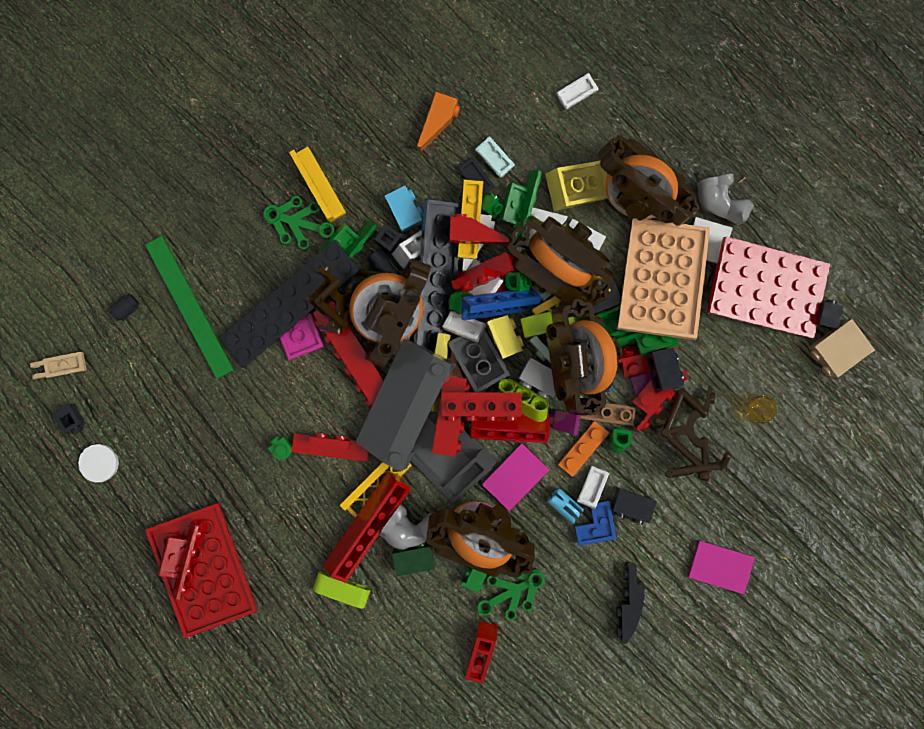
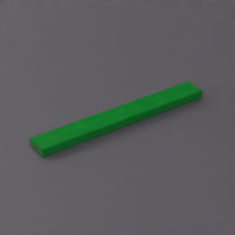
[145,236,235,379]

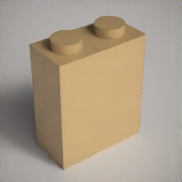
[809,319,875,378]

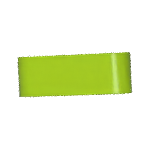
[520,307,579,338]
[498,379,549,422]
[312,571,371,609]

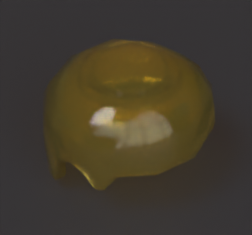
[747,395,777,424]

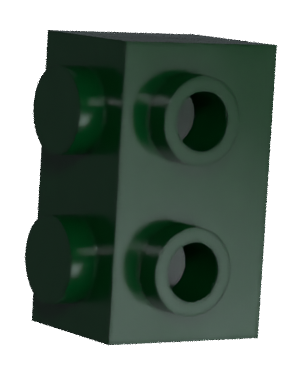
[392,542,435,577]

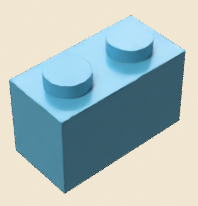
[385,186,423,233]

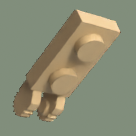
[30,352,87,379]

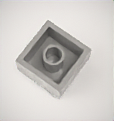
[517,358,555,399]

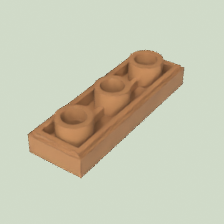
[580,403,636,426]

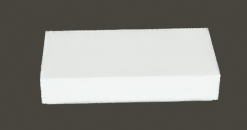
[556,73,598,110]
[442,311,486,343]
[577,466,609,509]

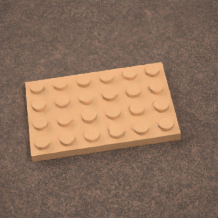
[617,219,710,341]

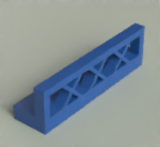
[460,288,541,320]

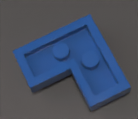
[574,500,616,546]

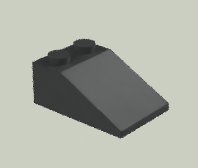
[448,330,510,392]

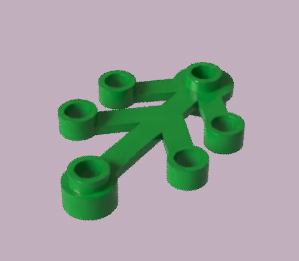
[263,196,335,250]
[477,569,545,620]

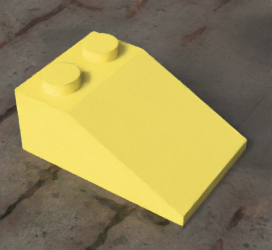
[545,161,608,211]
[486,315,524,359]

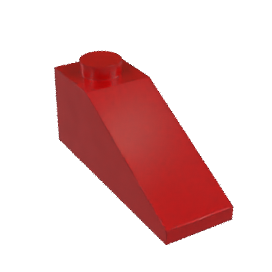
[450,214,509,245]
[465,621,498,683]

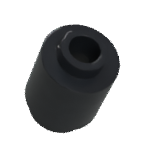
[110,293,140,321]

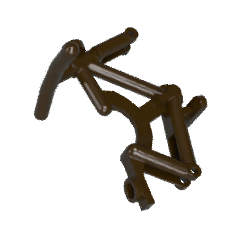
[306,265,391,335]
[654,387,732,481]

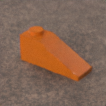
[417,92,460,152]

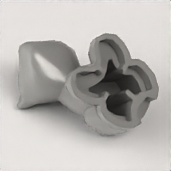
[697,174,754,225]
[379,505,431,549]

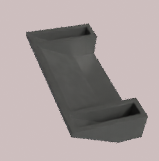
[356,339,456,472]
[411,411,497,503]

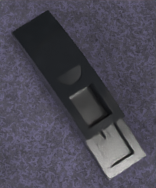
[616,562,645,644]

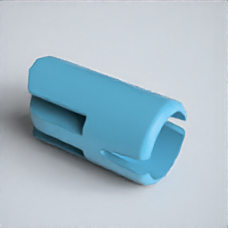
[547,488,584,524]

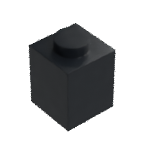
[816,300,844,330]

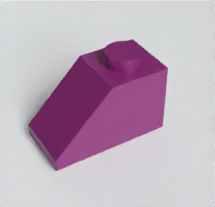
[550,409,581,435]

